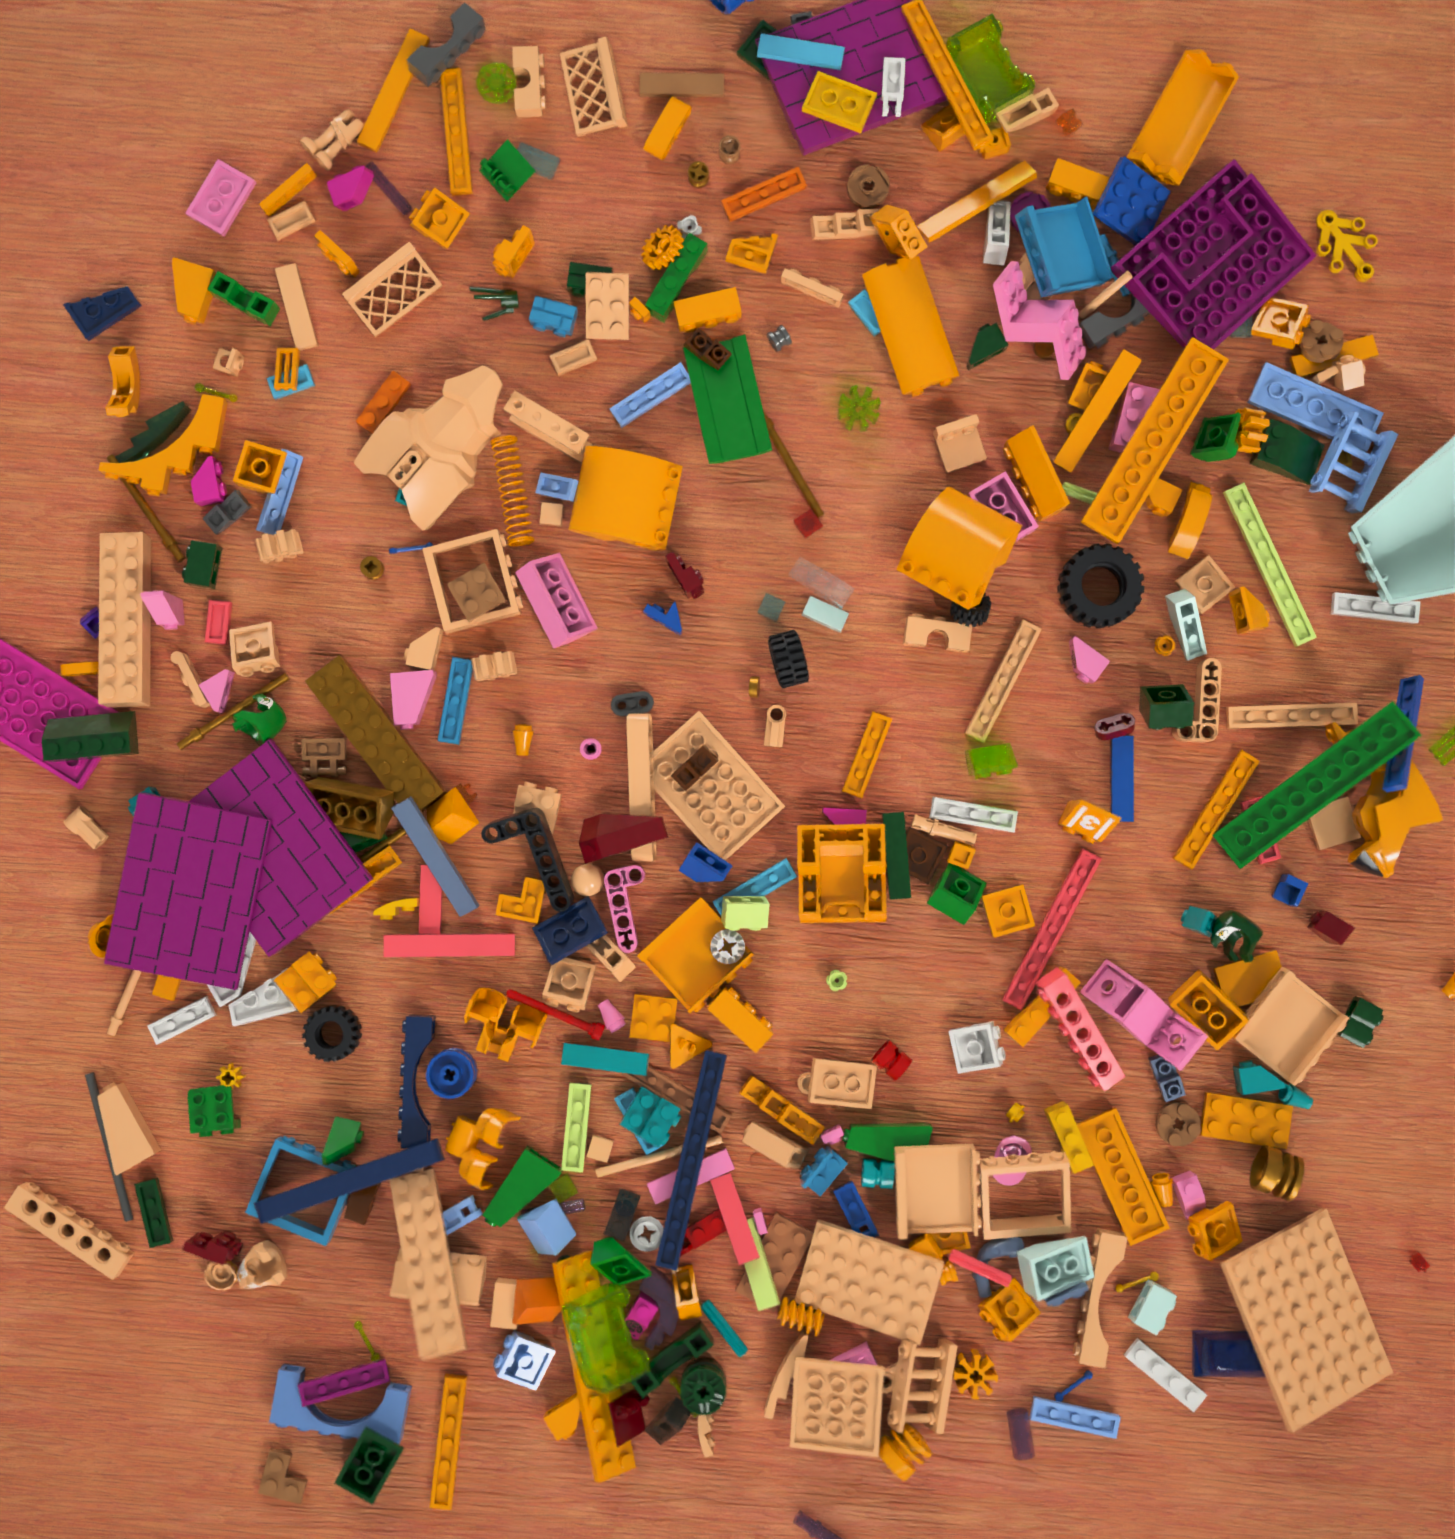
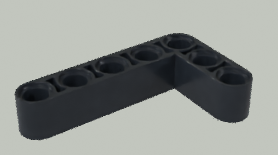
[481,808,574,912]

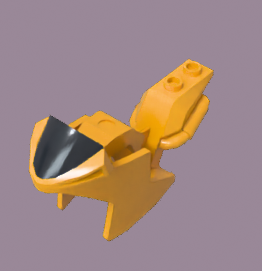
[1325,722,1443,878]

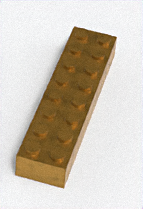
[305,655,447,813]

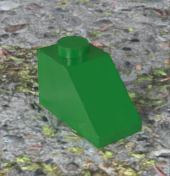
[322,1116,364,1166]

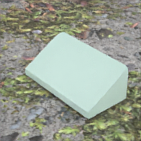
[802,596,849,633]

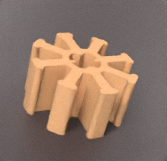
[255,529,303,563]
[471,651,517,681]

